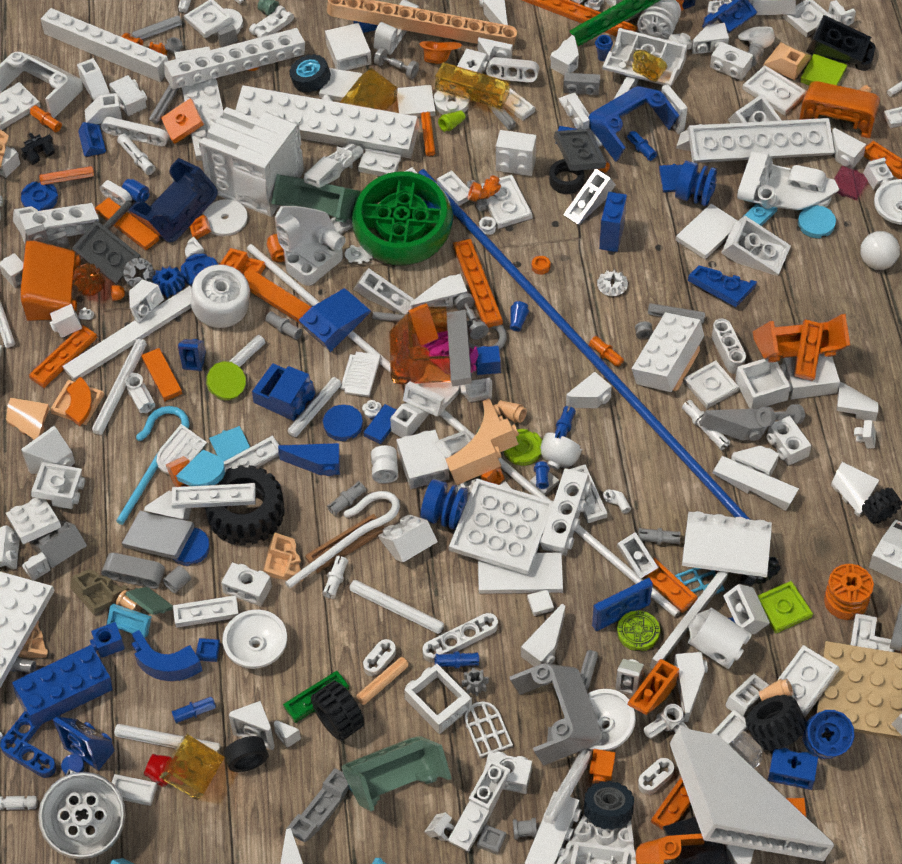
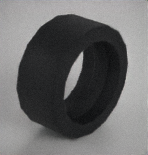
[549,159,584,194]
[224,736,269,772]

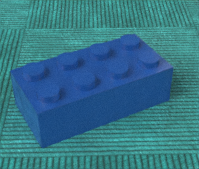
[12,644,113,726]

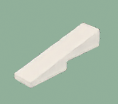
[712,456,799,511]

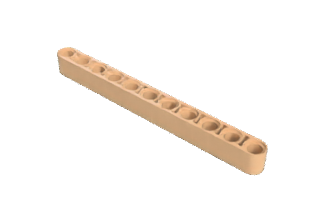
[327,0,517,47]

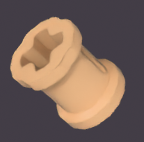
[116,590,143,612]

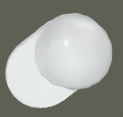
[738,27,775,49]

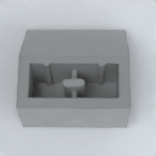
[29,520,87,568]

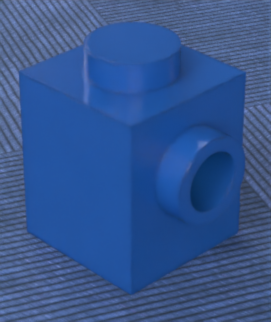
[474,346,501,375]

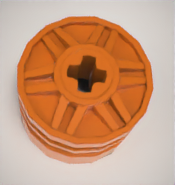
[824,564,874,620]

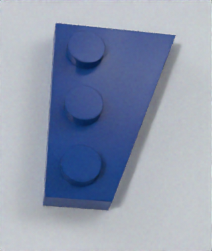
[688,265,757,307]

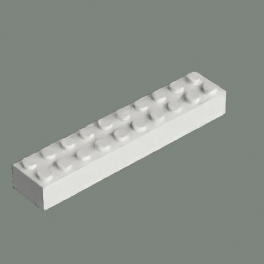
[236,85,419,159]

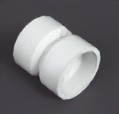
[371,445,398,484]

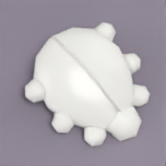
[345,245,373,264]

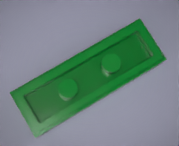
[283,671,349,723]

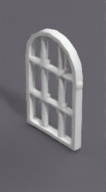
[465,702,513,758]

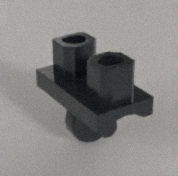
[21,133,55,165]

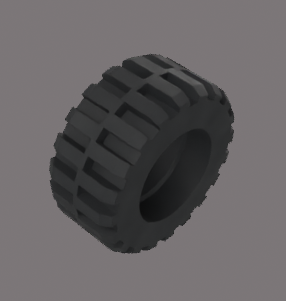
[205,465,285,546]

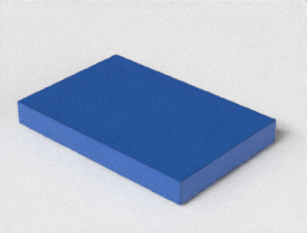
[592,578,653,631]

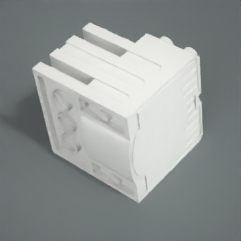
[199,107,304,217]

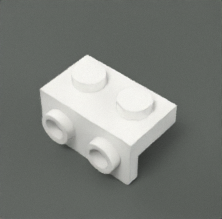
[0,525,20,570]

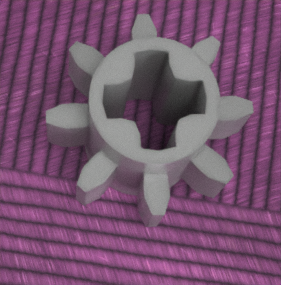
[462,668,489,696]

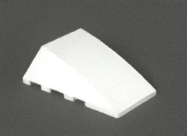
[557,815,636,864]

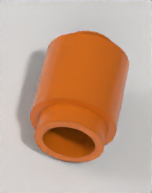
[267,234,285,262]

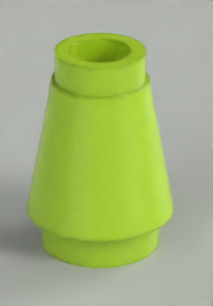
[438,110,465,131]

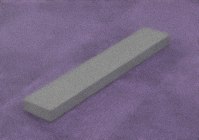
[447,310,472,387]

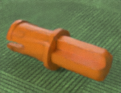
[30,105,62,132]
[589,336,624,367]

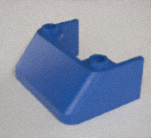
[588,86,679,162]

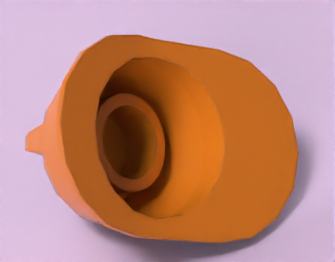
[419,41,462,64]

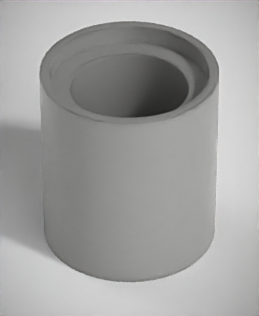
[163,566,191,593]

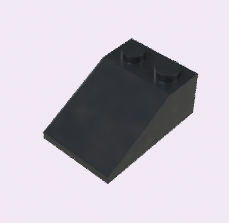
[806,15,872,64]
[663,817,731,864]

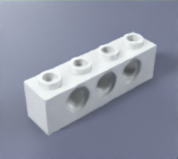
[18,203,99,243]
[540,468,592,556]

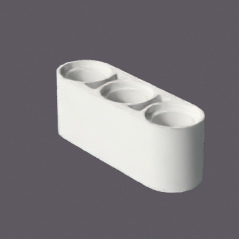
[486,57,539,82]
[712,319,746,374]

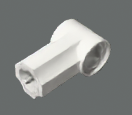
[125,373,155,414]

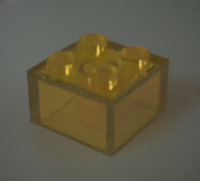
[159,734,225,800]

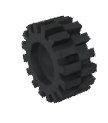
[861,487,902,524]

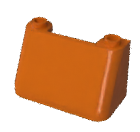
[799,81,880,138]
[21,240,81,321]

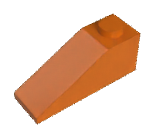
[627,659,679,715]

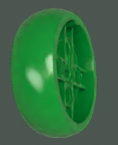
[352,171,453,266]

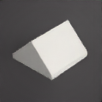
[229,701,274,750]

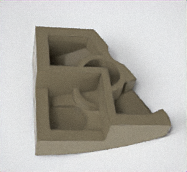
[71,569,129,615]

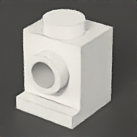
[863,158,894,190]

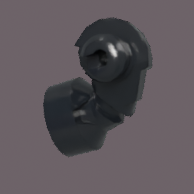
[741,557,781,587]

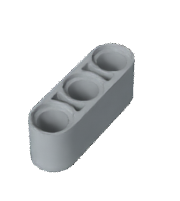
[101,553,165,589]

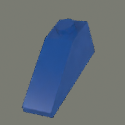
[278,443,340,476]

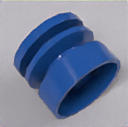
[675,160,717,206]
[420,479,468,530]
[802,710,854,759]

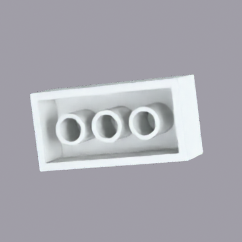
[632,312,704,392]

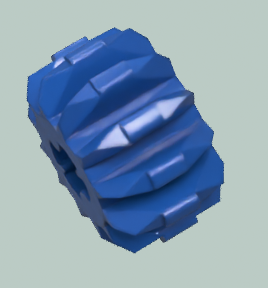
[152,266,185,298]

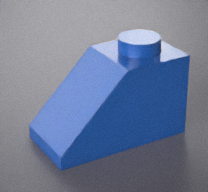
[178,339,206,371]

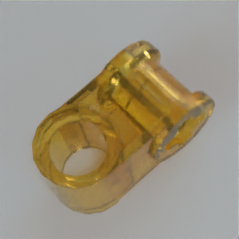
[632,50,667,82]

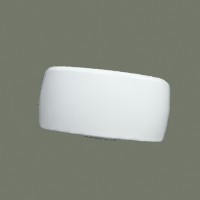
[38,772,126,859]

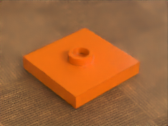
[161,98,205,144]

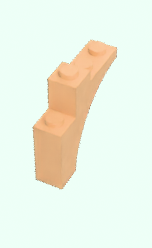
[445,398,519,485]

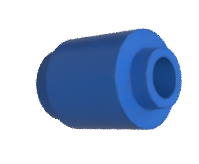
[122,179,150,202]

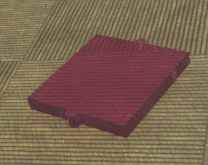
[834,166,868,201]

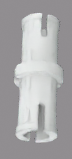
[322,556,349,599]

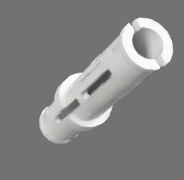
[117,134,155,175]
[682,400,730,450]

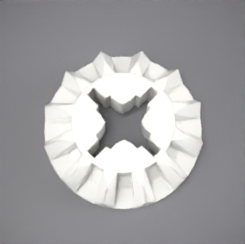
[597,269,628,296]

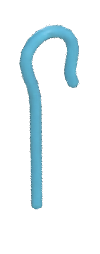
[116,406,189,525]

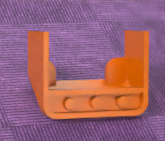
[753,314,850,363]
[636,834,704,864]

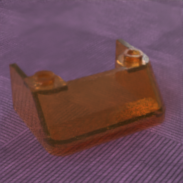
[389,306,450,384]

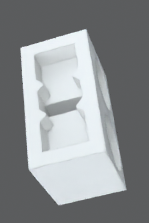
[767,416,811,466]

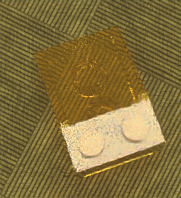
[340,68,398,111]

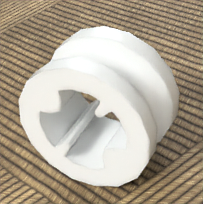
[479,217,496,235]

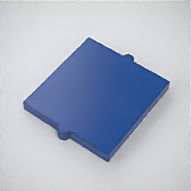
[659,164,683,193]

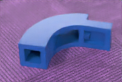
[131,630,203,681]

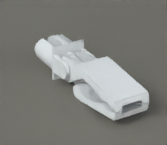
[304,142,364,188]

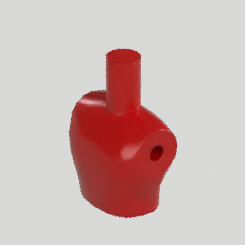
[144,754,187,787]

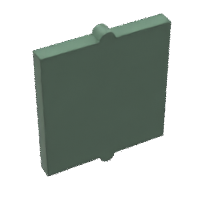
[125,587,173,615]

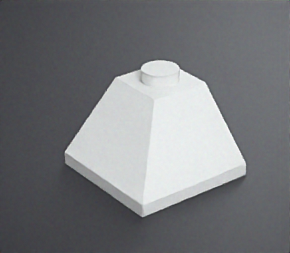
[21,426,75,474]

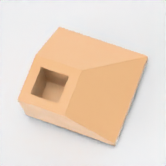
[763,42,812,80]

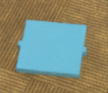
[209,426,250,462]

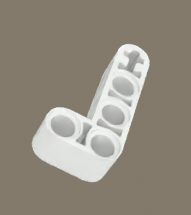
[374,0,420,55]

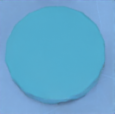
[798,205,836,238]

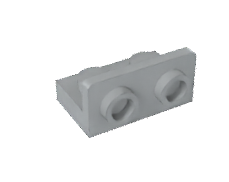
[563,73,600,95]

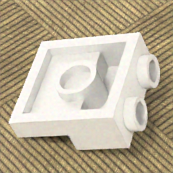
[31,462,85,509]

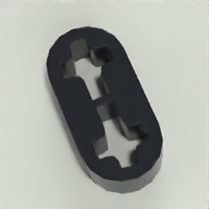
[855,41,875,71]

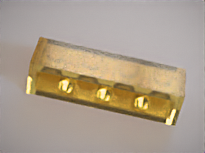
[435,62,510,109]

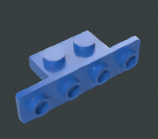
[702,0,757,34]

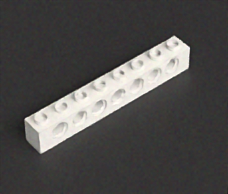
[164,28,305,89]

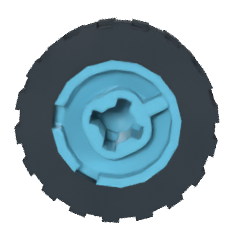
[289,54,331,93]

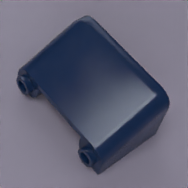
[128,158,218,242]

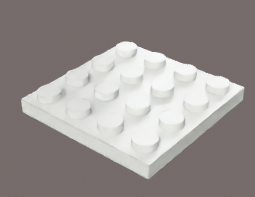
[449,478,554,575]

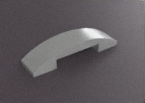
[286,768,349,843]

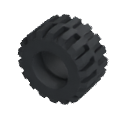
[311,680,365,741]
[745,695,807,751]

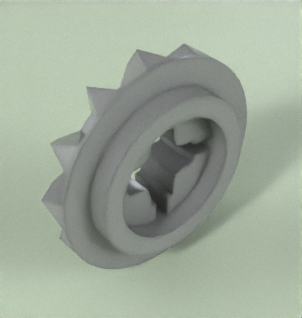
[123,258,154,287]

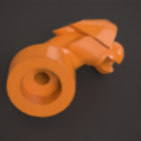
[468,175,501,202]

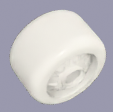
[191,265,250,328]

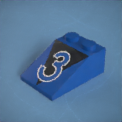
[53,717,115,771]

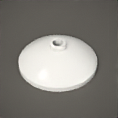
[874,179,902,225]
[223,610,287,669]
[587,689,636,751]

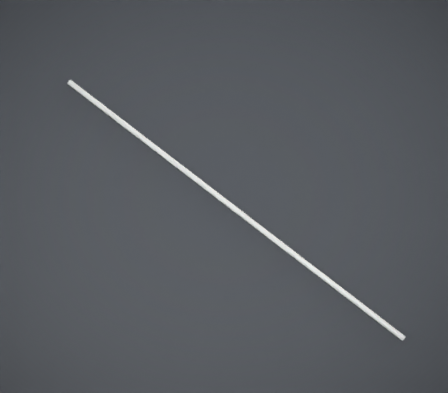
[247,244,680,617]

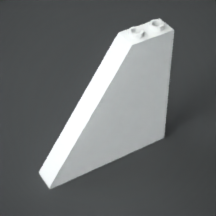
[670,727,834,861]

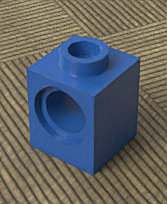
[90,622,125,658]

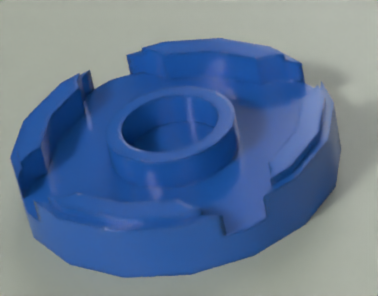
[21,181,58,211]
[181,253,218,286]
[323,404,363,441]
[173,527,210,566]

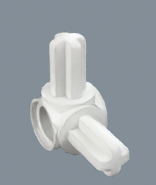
[643,704,689,739]

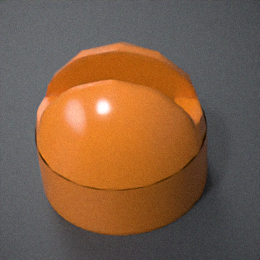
[111,285,125,301]

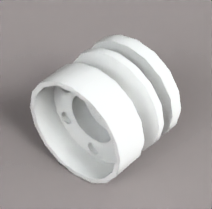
[637,0,681,40]

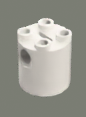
[688,608,752,669]

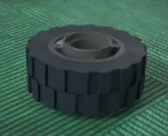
[584,781,634,830]

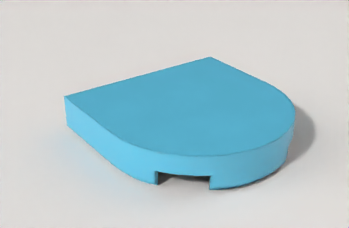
[176,450,225,486]

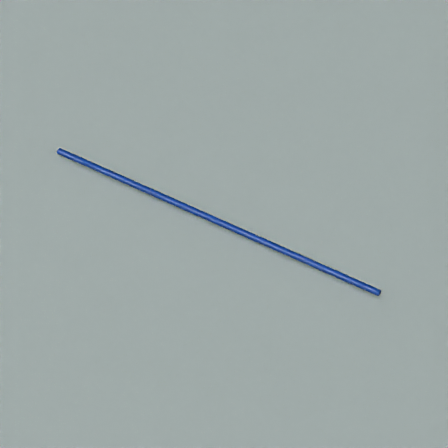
[418,169,751,520]

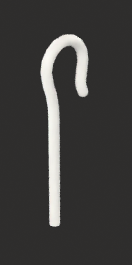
[285,491,400,589]

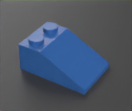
[299,288,371,352]

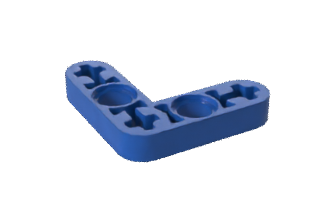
[0,711,56,778]

